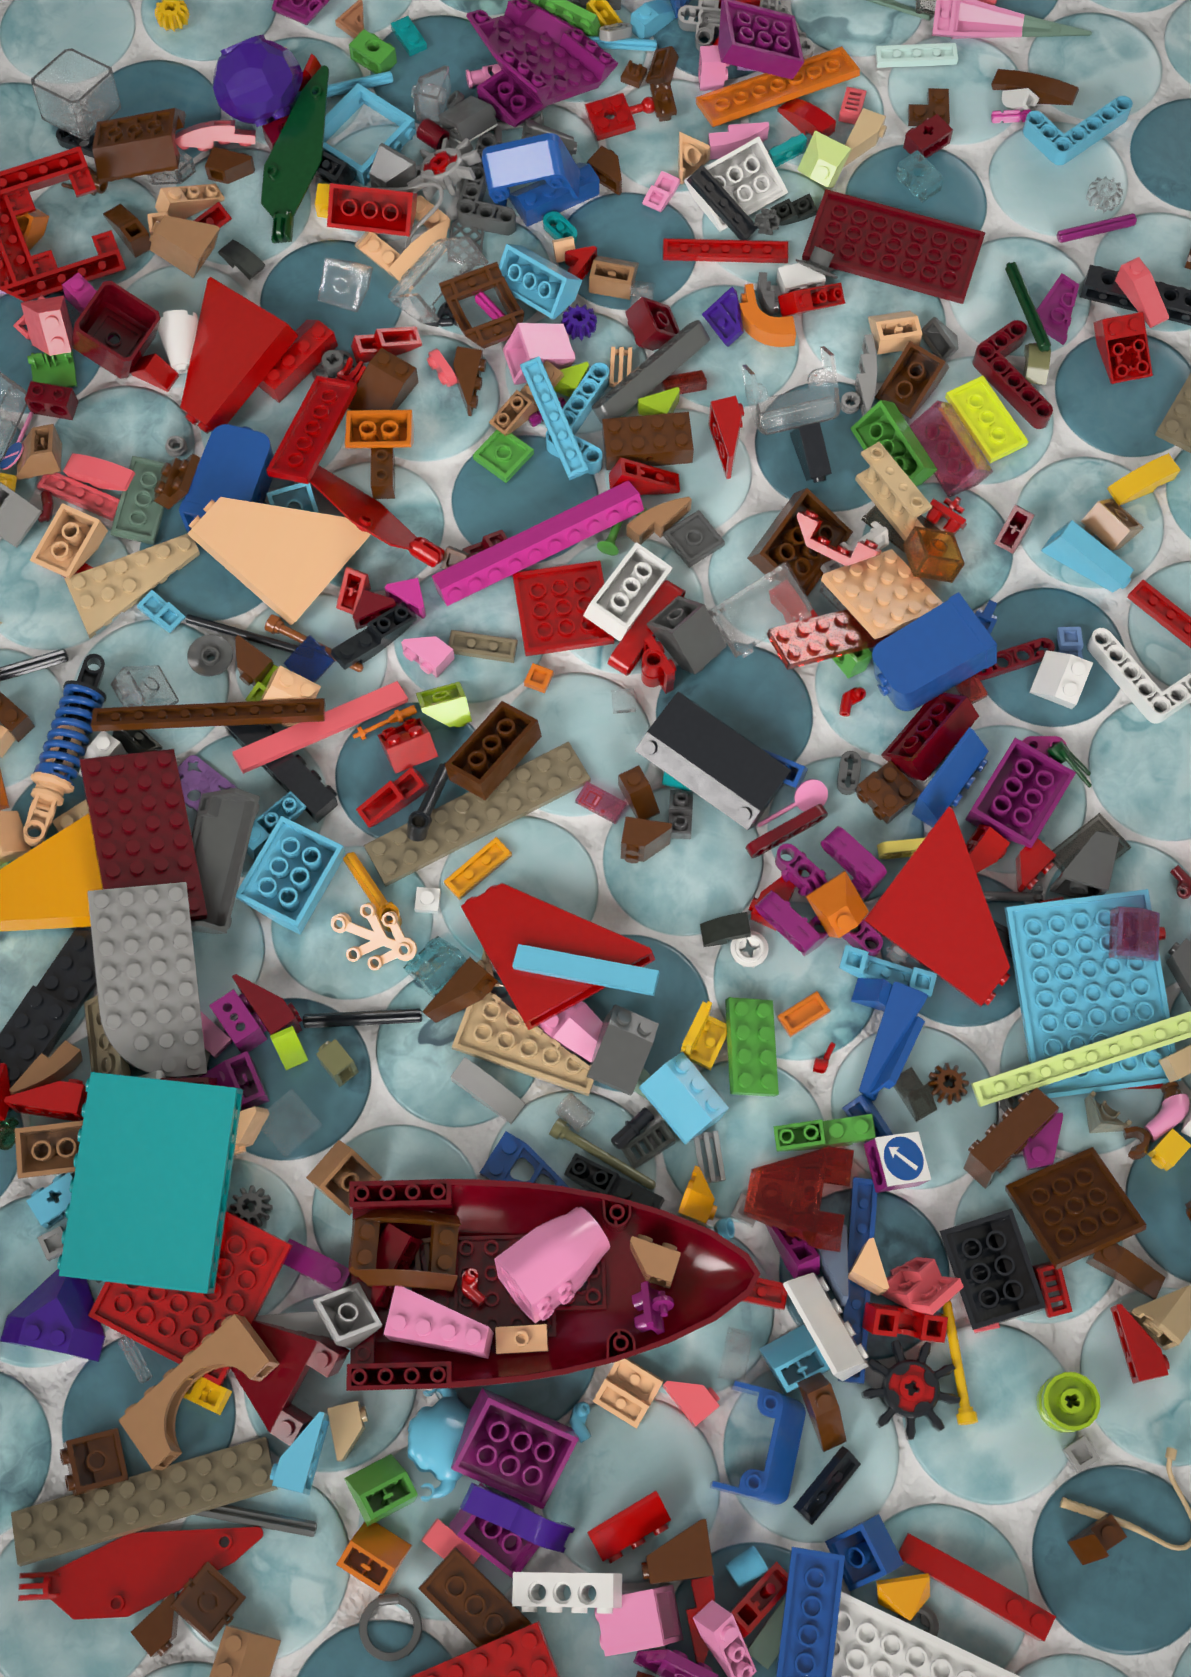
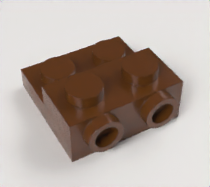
[153,454,200,509]
[855,761,922,824]
[60,1428,129,1496]

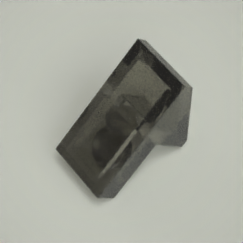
[893,1067,937,1122]

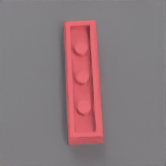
[37,472,120,521]

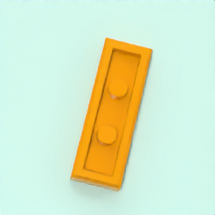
[444,837,512,900]

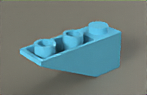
[246,791,306,861]

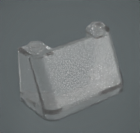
[708,562,814,658]

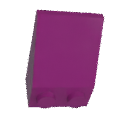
[477,70,547,128]
[448,1483,540,1579]

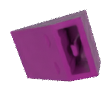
[198,1051,269,1111]

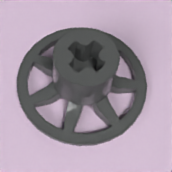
[795,246,838,279]
[312,349,357,379]

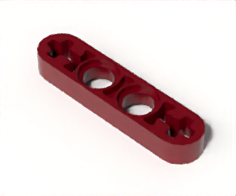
[972,638,1055,681]
[745,804,828,858]

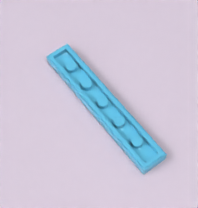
[520,356,589,481]
[512,944,660,996]

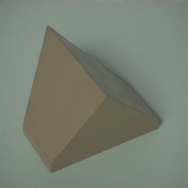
[1084,1091,1133,1133]

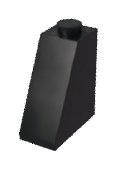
[790,422,832,483]

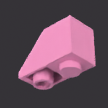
[401,636,455,677]

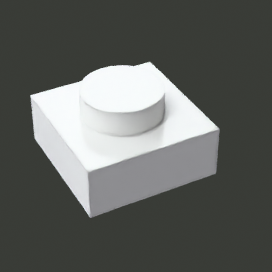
[414,887,441,914]

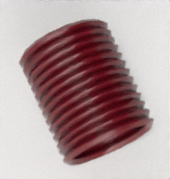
[416,118,450,151]

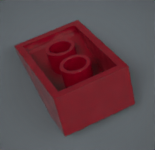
[232,974,302,1035]

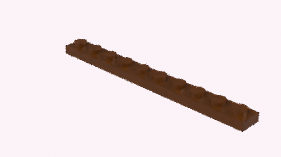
[91,698,326,732]

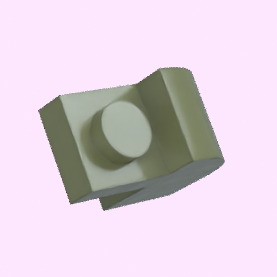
[1023,343,1051,385]

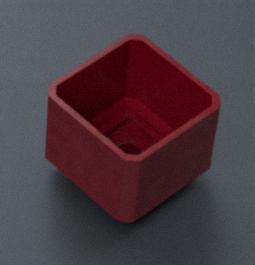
[71,281,160,379]

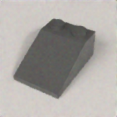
[586,1004,659,1096]

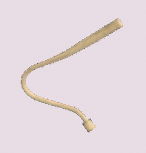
[1060,1447,1191,1551]

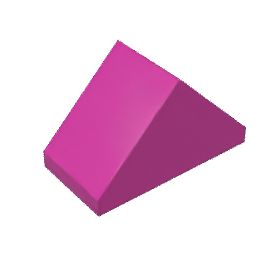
[384,578,426,619]

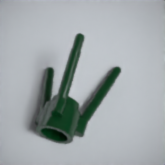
[1046,741,1092,788]

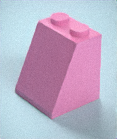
[503,323,576,385]
[595,1584,684,1657]

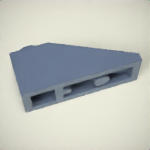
[810,1224,849,1306]

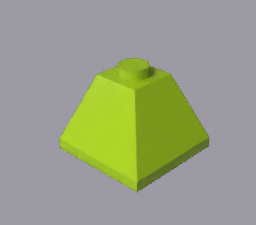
[416,681,472,727]

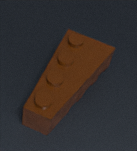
[963,1087,1059,1189]

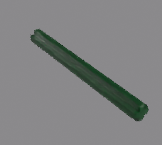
[1005,262,1051,352]

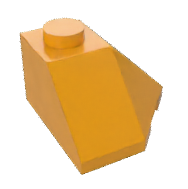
[678,1165,718,1224]

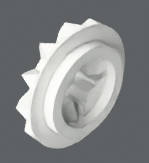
[730,930,768,968]

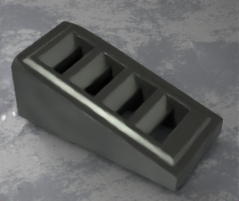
[621,1120,676,1169]

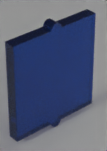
[284,635,335,683]

